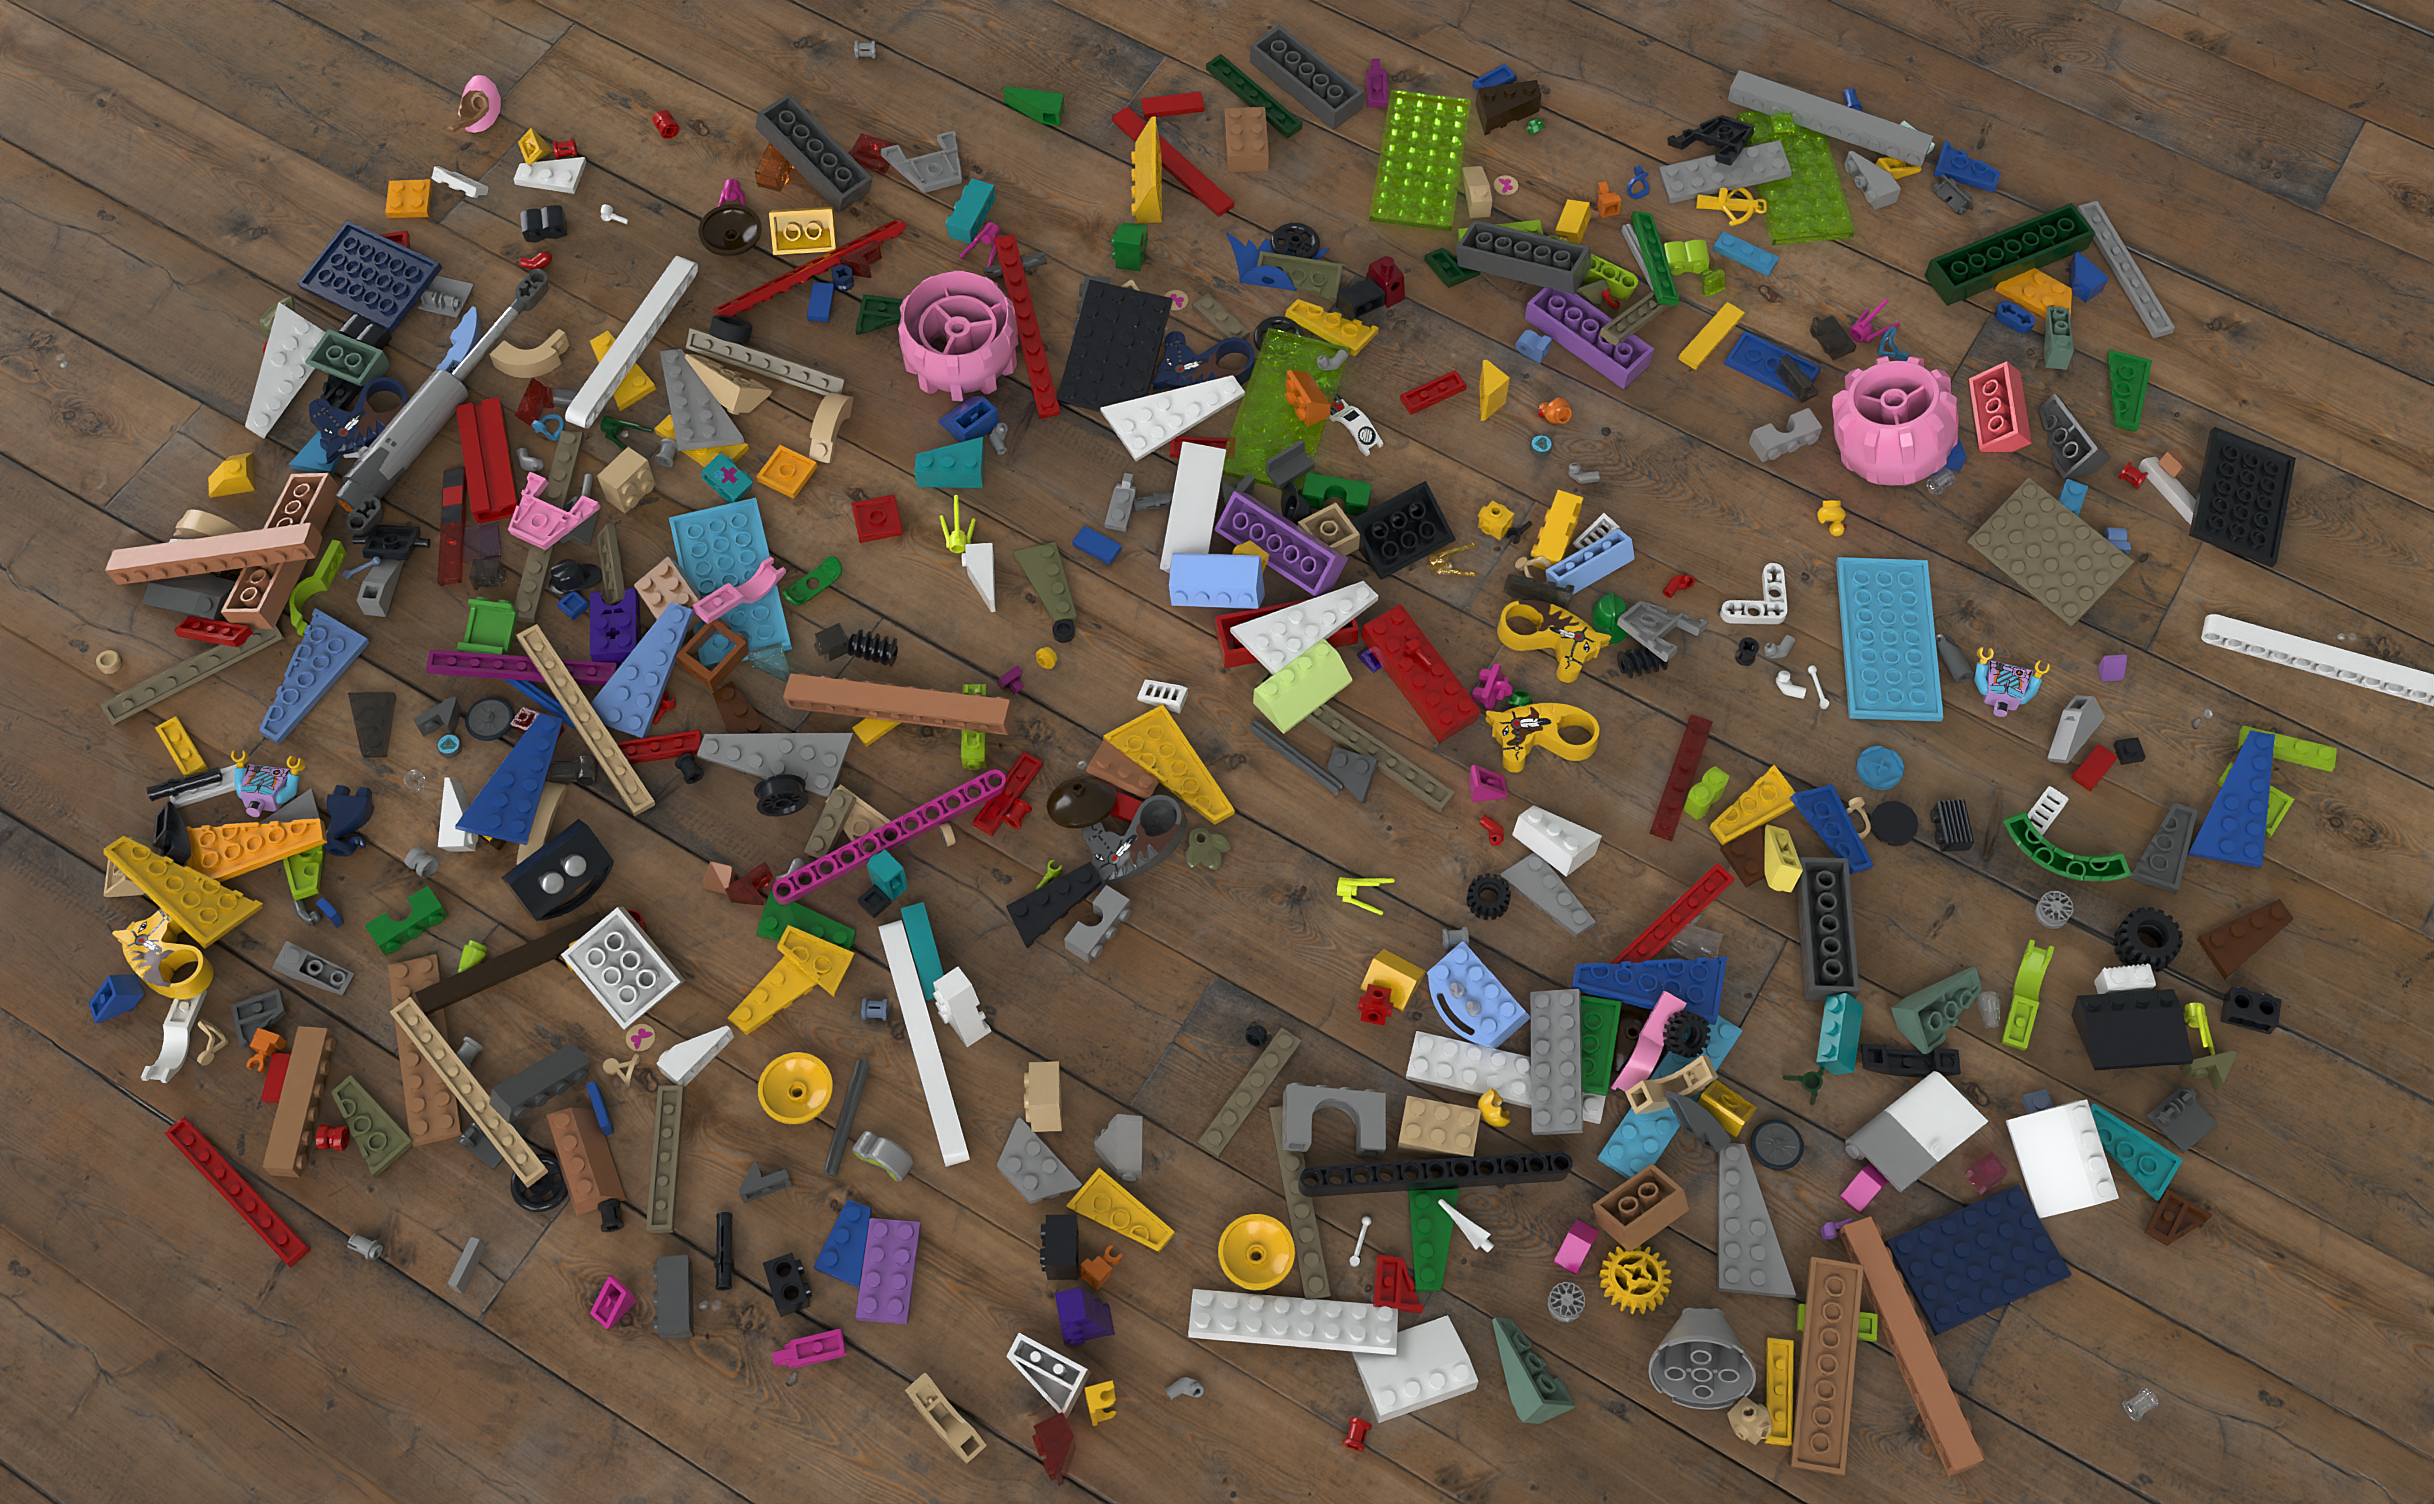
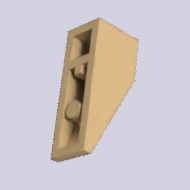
[1461,166,1492,218]

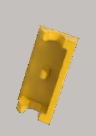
[1555,199,1591,245]
[1084,1380,1116,1426]

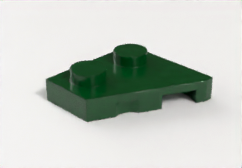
[1424,248,1481,288]
[855,294,904,335]

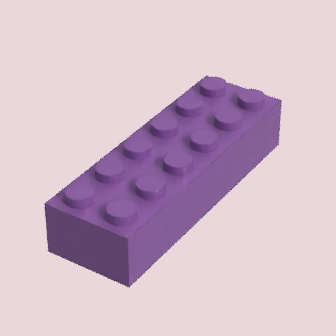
[1525,287,1654,390]
[1214,491,1348,597]

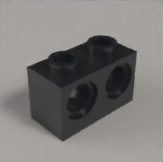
[2221,986,2282,1035]
[763,1252,812,1317]

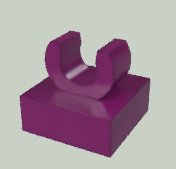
[996,665,1024,695]

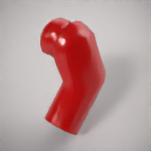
[520,252,552,270]
[1663,575,1695,598]
[1479,815,1504,847]

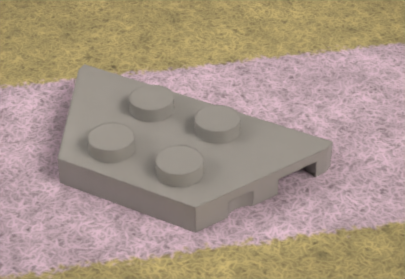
[997,1117,1083,1204]

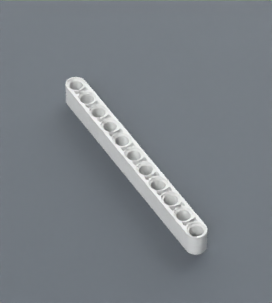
[565,256,698,429]
[2201,614,2434,706]
[878,920,970,1167]

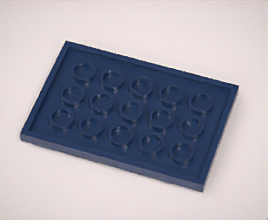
[297,220,443,333]
[1884,1184,2072,1336]

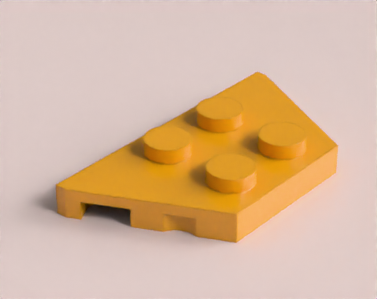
[1995,268,2072,319]

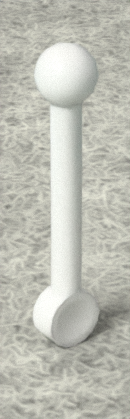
[1808,665,1829,709]
[1349,1216,1372,1267]

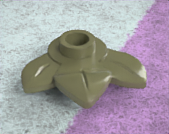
[1185,828,1231,871]

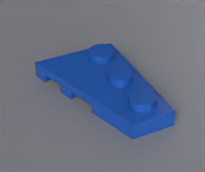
[1934,140,2001,193]
[814,1199,872,1289]

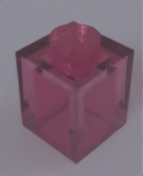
[1965,1152,2008,1195]

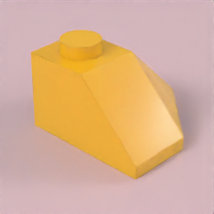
[208,452,255,498]

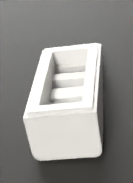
[1573,513,1620,551]
[1137,679,1188,714]
[2028,786,2069,836]

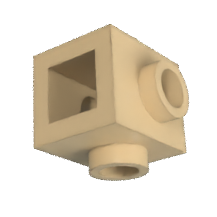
[1727,1396,1773,1445]

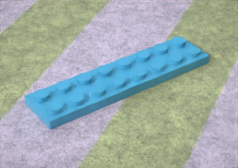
[1598,1015,1743,1179]

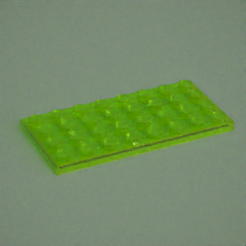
[1369,90,1471,232]
[1736,111,1855,245]
[1222,328,1350,495]

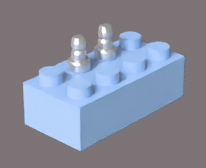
[1427,941,1531,1049]

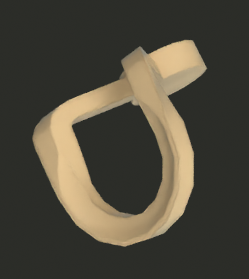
[1515,556,1552,589]
[1846,797,1871,839]
[197,1019,229,1066]
[603,1054,641,1087]

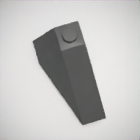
[2039,393,2111,480]
[141,577,236,622]

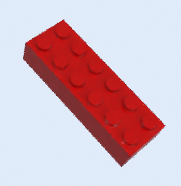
[1215,598,1359,668]
[1361,604,1481,744]

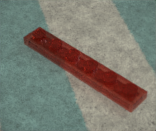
[1649,714,1713,841]

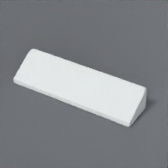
[2138,457,2196,525]

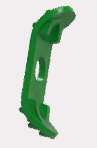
[782,556,843,606]

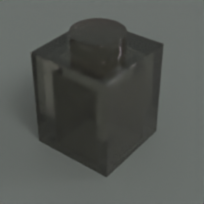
[814,623,849,662]

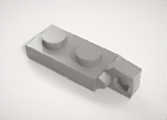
[1104,473,1136,532]

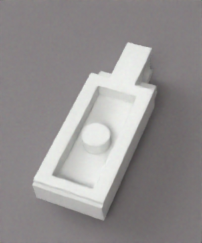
[431,166,489,198]

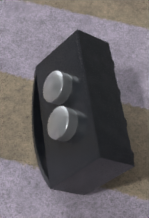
[501,819,614,921]

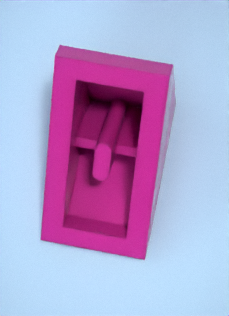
[1468,765,1508,802]
[1840,1162,1889,1214]
[1553,1219,1600,1275]
[590,1274,637,1330]

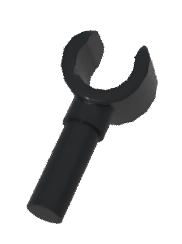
[1507,521,1533,544]

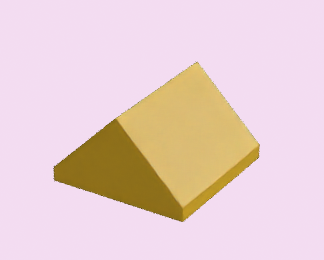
[1479,360,1510,421]
[1360,949,1426,1011]
[1697,1079,1757,1137]

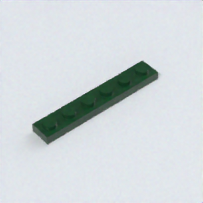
[1206,54,1303,139]

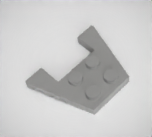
[881,131,962,193]
[1617,601,1708,662]

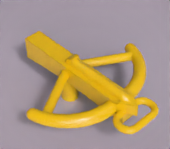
[1696,187,1767,226]

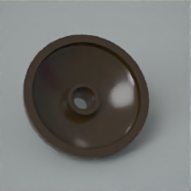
[698,204,762,256]
[1047,776,1117,828]
[1611,1005,1667,1073]

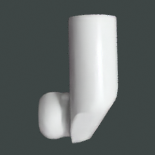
[1776,671,1806,699]

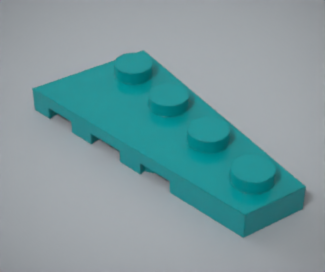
[2090,1103,2183,1202]

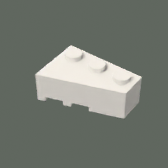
[1512,805,1602,876]
[933,967,991,1047]
[1006,1333,1091,1420]

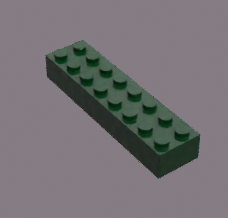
[1924,203,2096,306]

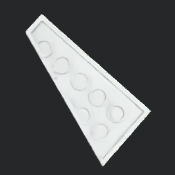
[245,302,326,439]

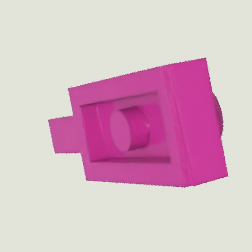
[772,1329,847,1368]

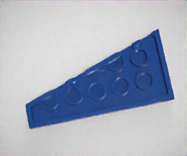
[455,713,563,845]
[2187,731,2275,868]
[1571,956,1727,1025]

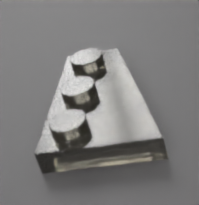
[1503,574,1575,611]
[348,692,396,758]

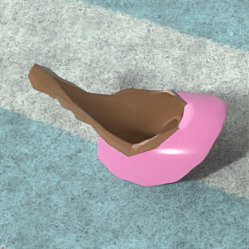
[447,75,501,133]

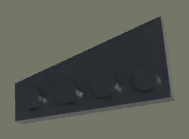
[1006,861,1102,949]

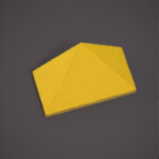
[518,128,554,165]

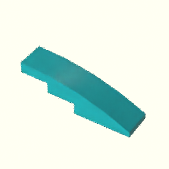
[900,902,944,1001]

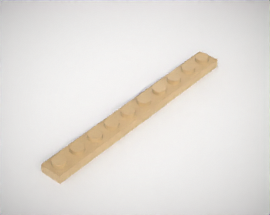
[517,624,655,817]
[390,997,548,1188]

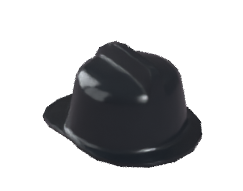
[1281,481,1312,526]
[549,559,602,595]

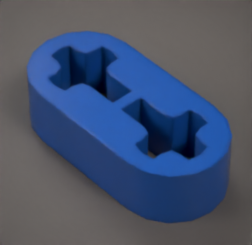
[1995,301,2035,333]

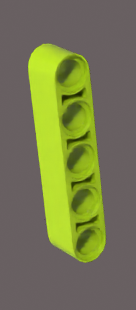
[1548,236,1638,300]

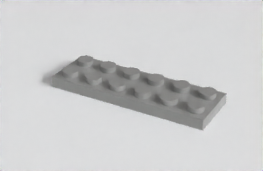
[1659,140,1791,204]
[1530,989,1583,1135]

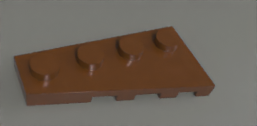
[712,681,773,774]

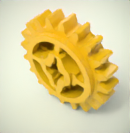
[1599,1246,1672,1314]

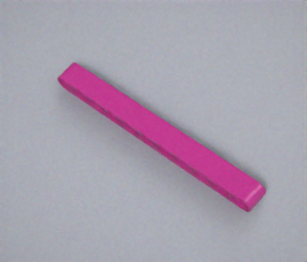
[773,769,1006,905]

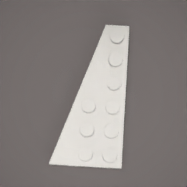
[1100,375,1245,462]
[1230,581,1378,675]

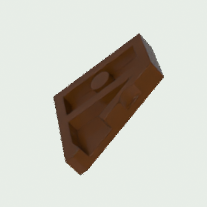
[1720,827,1766,887]

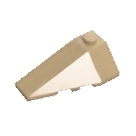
[685,354,772,415]

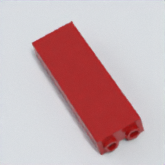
[455,397,520,524]

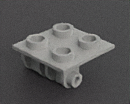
[418,276,474,318]

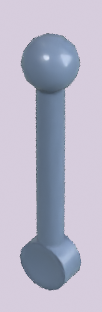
[342,557,381,579]

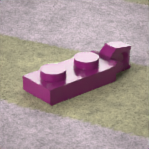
[1366,59,1388,108]

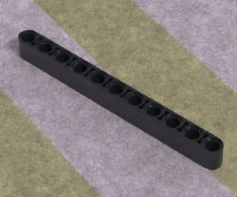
[1298,1151,1573,1197]

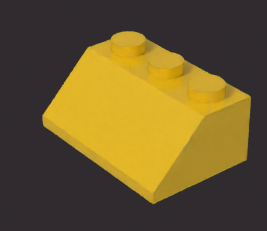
[769,207,836,255]

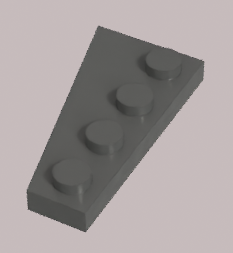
[2129,803,2198,894]

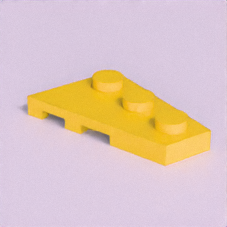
[777,925,854,997]

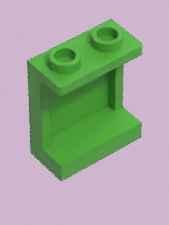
[457,597,519,655]

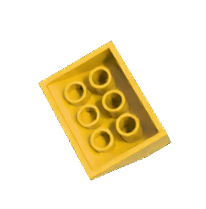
[1131,116,1162,224]

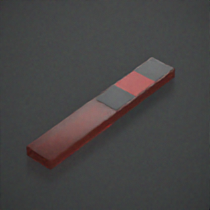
[437,467,467,586]

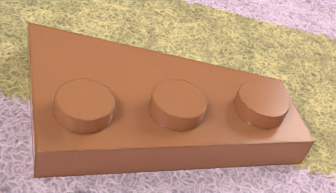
[1086,739,1159,799]

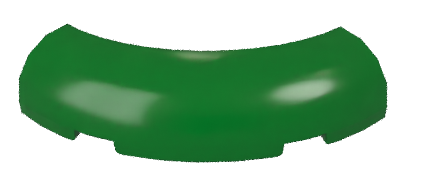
[2003,810,2131,881]

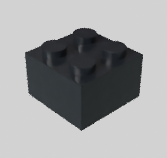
[1040,1215,1079,1280]

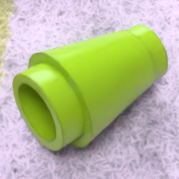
[457,940,487,973]

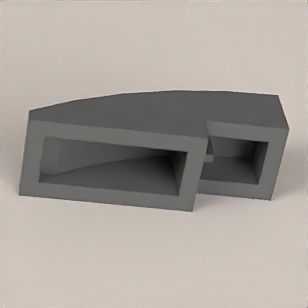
[1664,1090,1731,1152]

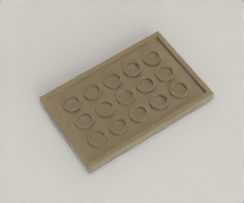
[1967,478,2134,629]

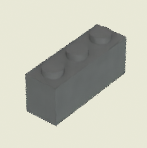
[653,1254,694,1340]

